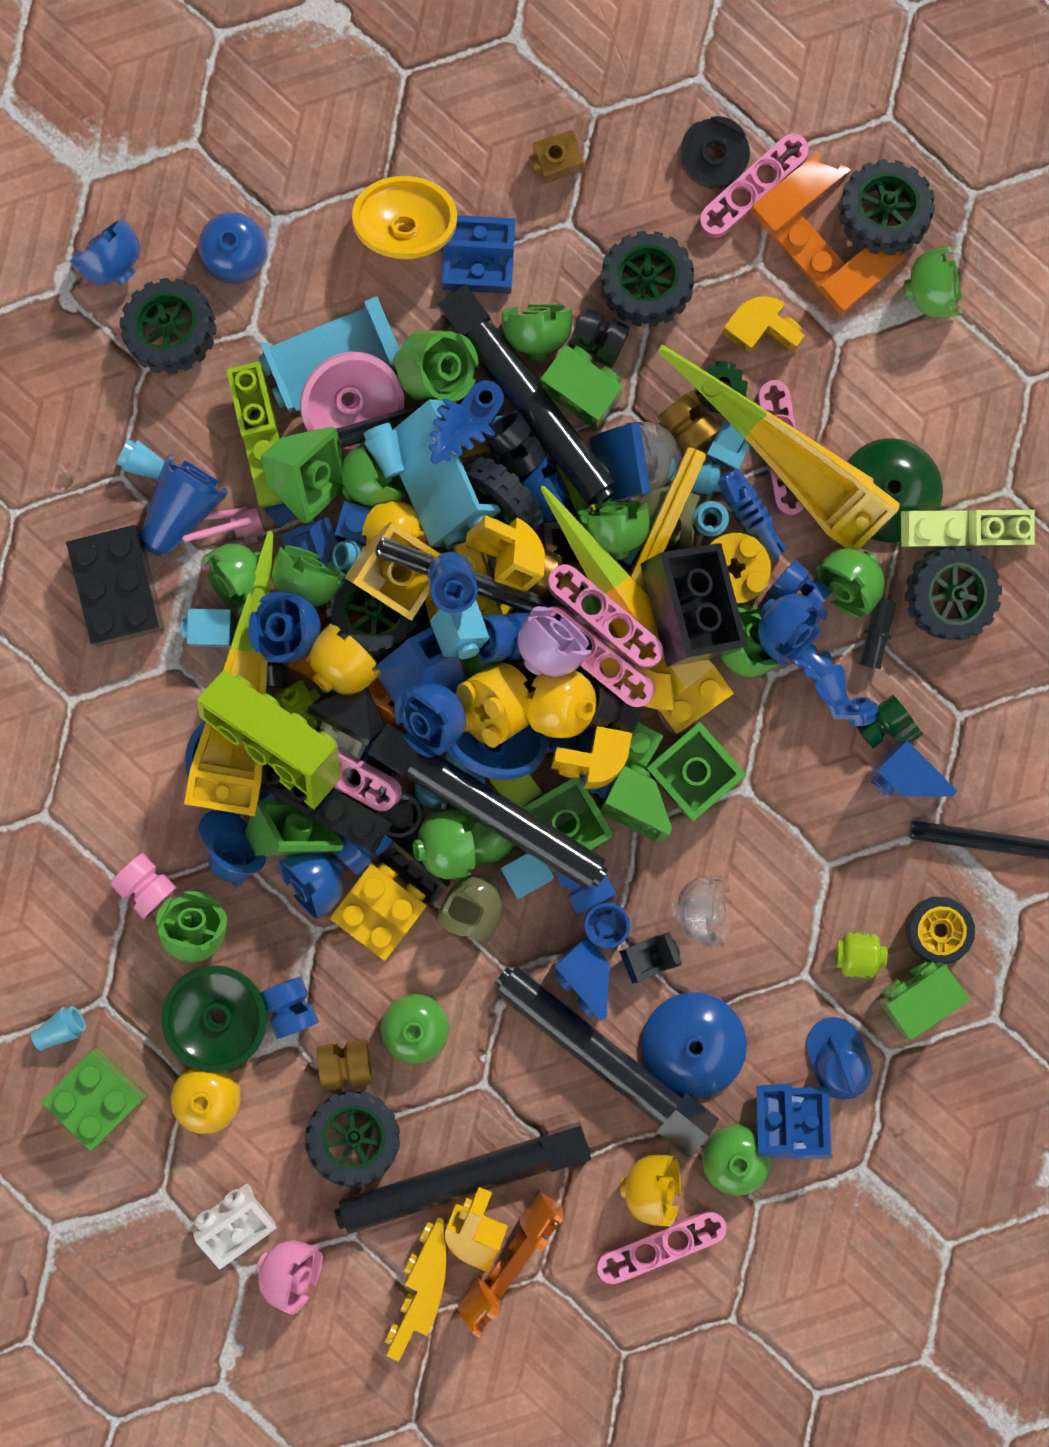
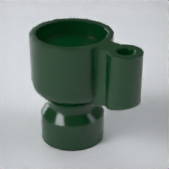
[856,694,923,749]

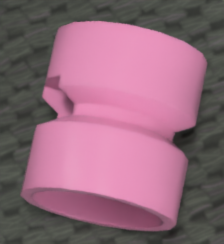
[110,853,177,920]

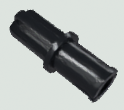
[859,598,896,669]

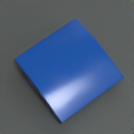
[442,215,516,294]
[589,423,651,502]
[756,1084,833,1159]

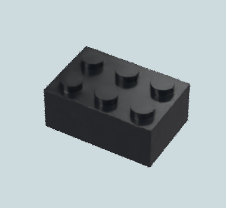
[66,525,165,647]
[640,543,748,667]

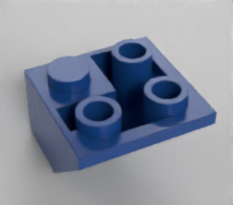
[374,627,466,705]
[553,935,610,1021]

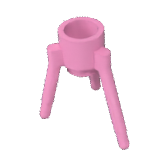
[182,506,264,570]

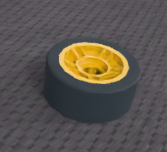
[905,897,975,964]

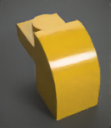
[721,296,805,354]
[466,515,545,592]
[551,726,632,789]
[445,1187,508,1273]

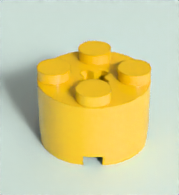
[710,533,771,606]
[456,662,534,748]

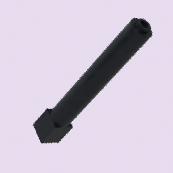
[437,284,616,506]
[368,723,608,890]
[494,966,719,1158]
[334,1121,592,1234]

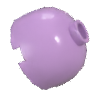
[517,606,591,677]

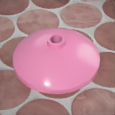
[300,352,404,455]

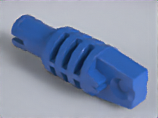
[717,468,787,561]

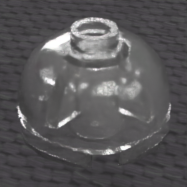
[627,422,681,490]
[671,876,731,947]

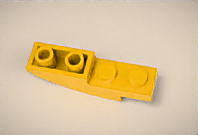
[384,1216,447,1362]

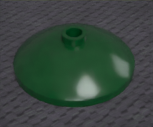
[847,438,943,543]
[161,965,268,1072]

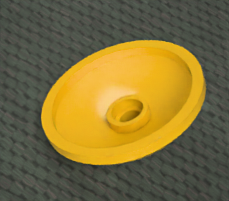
[352,176,457,259]

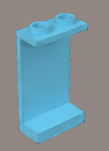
[259,296,399,414]
[393,399,501,549]

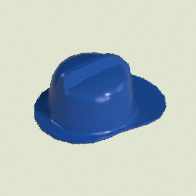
[198,810,266,887]
[806,1017,873,1100]

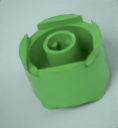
[393,330,478,401]

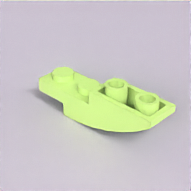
[901,510,1035,547]

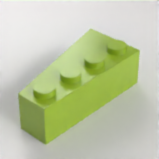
[196,670,341,809]

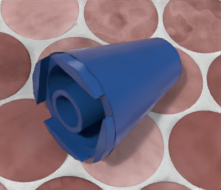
[140,455,228,556]

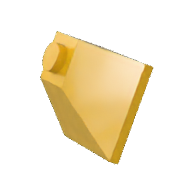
[344,522,440,621]

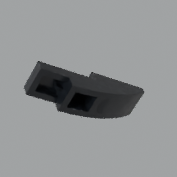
[261,763,392,854]

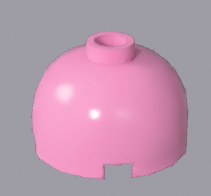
[257,1240,323,1315]

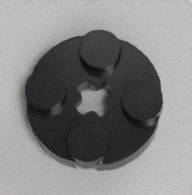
[680,116,750,189]

